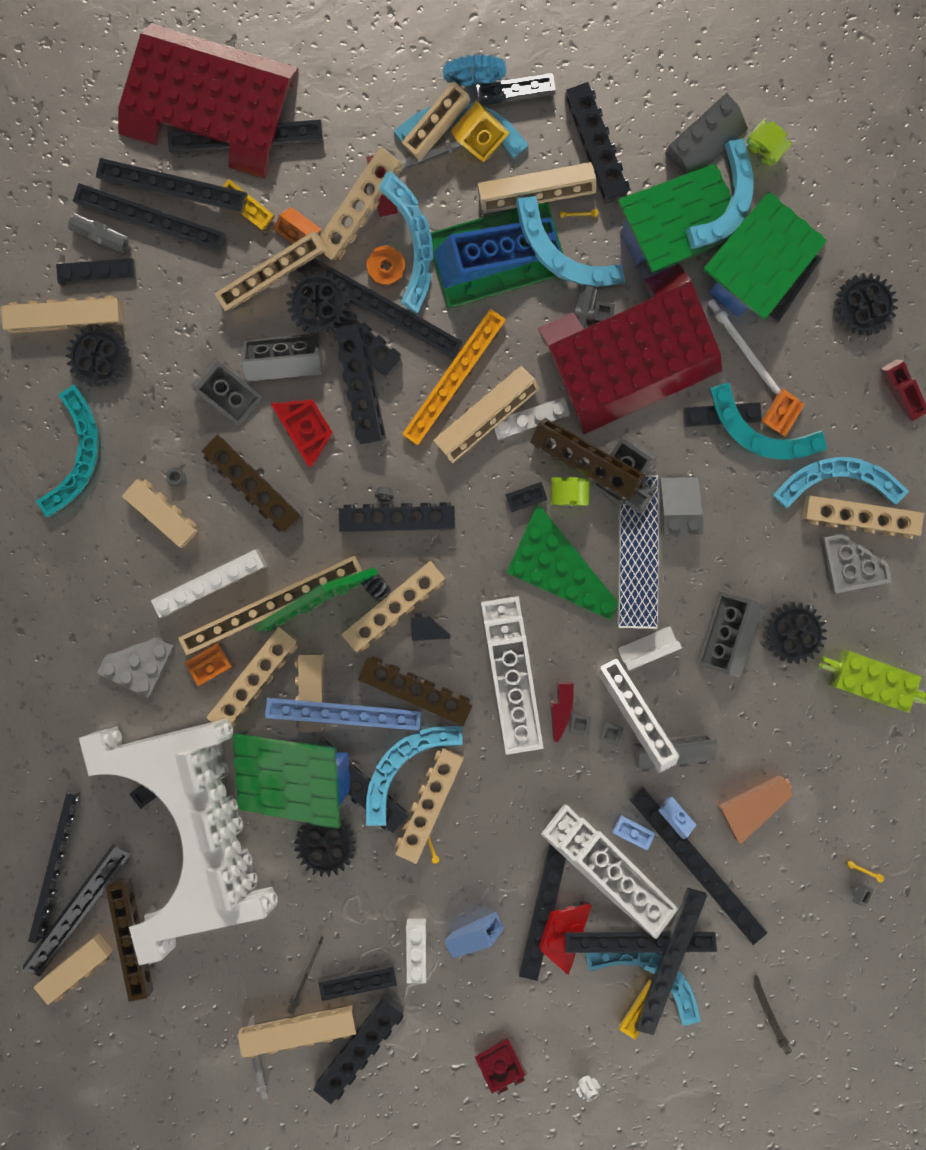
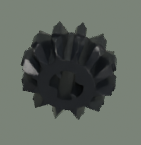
[361,573,391,602]

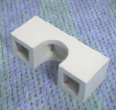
[406,919,427,983]

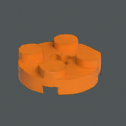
[367,245,405,286]

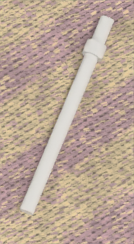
[707,299,780,395]

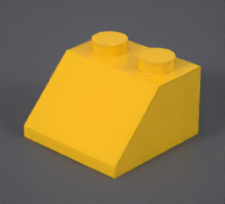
[451,100,509,163]

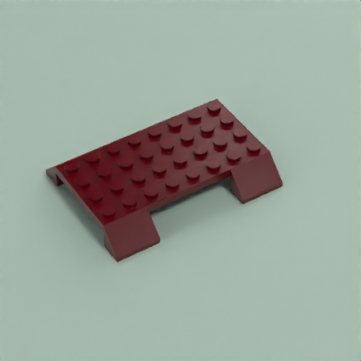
[118,23,298,179]
[538,264,722,435]

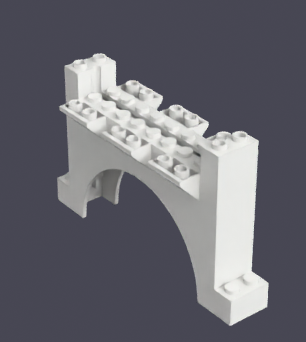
[79,718,278,965]

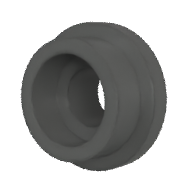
[166,467,186,487]
[375,487,394,502]

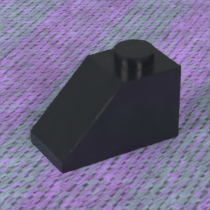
[410,613,451,641]

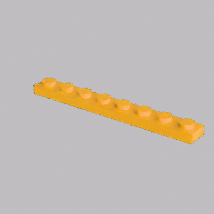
[402,308,506,446]

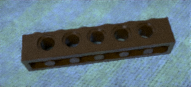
[530,418,645,500]
[201,435,303,533]
[358,656,473,726]
[106,878,153,1002]

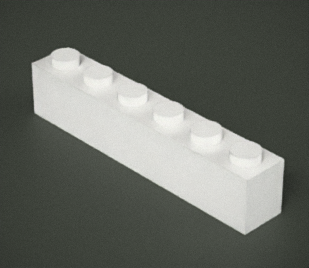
[151,549,267,618]
[599,659,679,773]

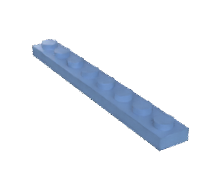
[265,698,421,730]

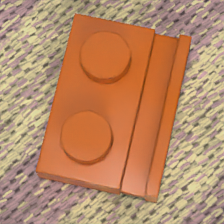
[761,389,805,437]
[184,643,233,687]

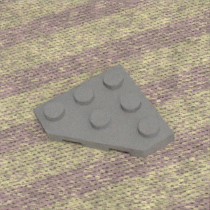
[822,534,892,594]
[97,638,174,698]

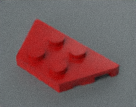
[271,399,333,468]
[539,902,592,975]

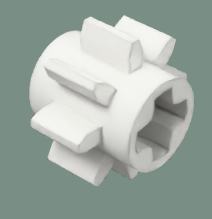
[575,1076,601,1102]

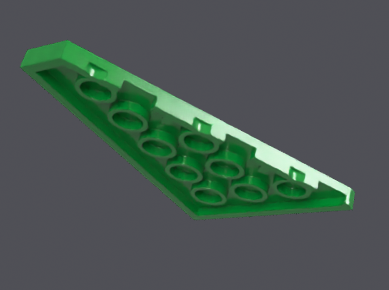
[506,505,617,620]
[253,567,378,633]

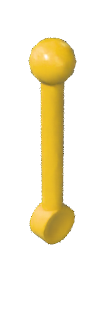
[559,209,599,218]
[427,835,439,864]
[847,861,884,883]

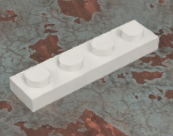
[494,397,570,440]

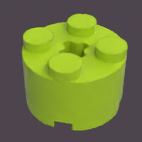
[746,119,792,166]
[550,477,590,506]

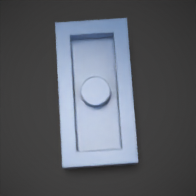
[658,796,696,839]
[612,815,656,850]

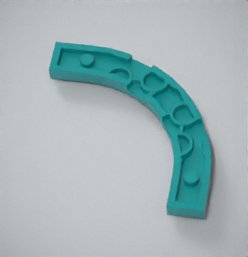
[709,382,827,459]
[36,384,99,518]

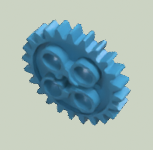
[443,54,507,87]

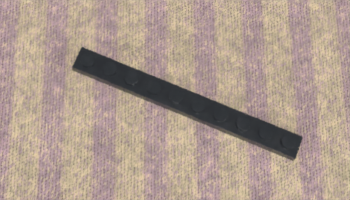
[296,258,463,359]
[629,787,767,945]

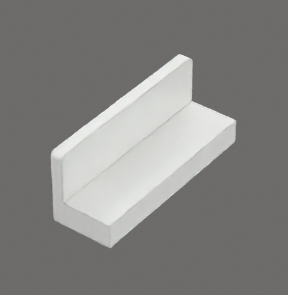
[618,627,682,671]

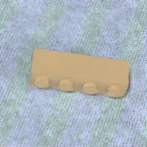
[402,81,471,162]
[122,479,199,548]
[295,653,324,732]
[33,933,113,1005]

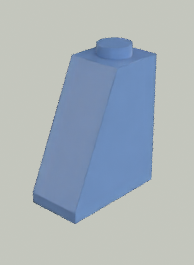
[445,912,504,958]

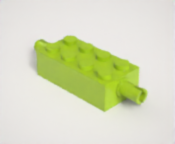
[819,650,926,713]

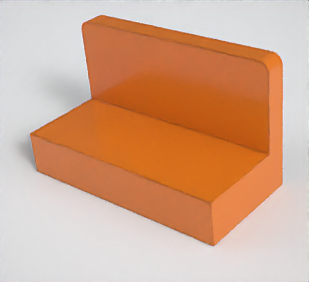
[273,207,321,244]

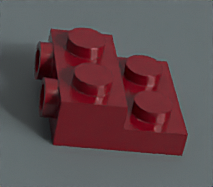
[475,1038,527,1095]

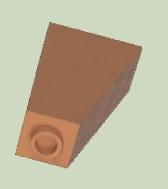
[718,775,793,844]

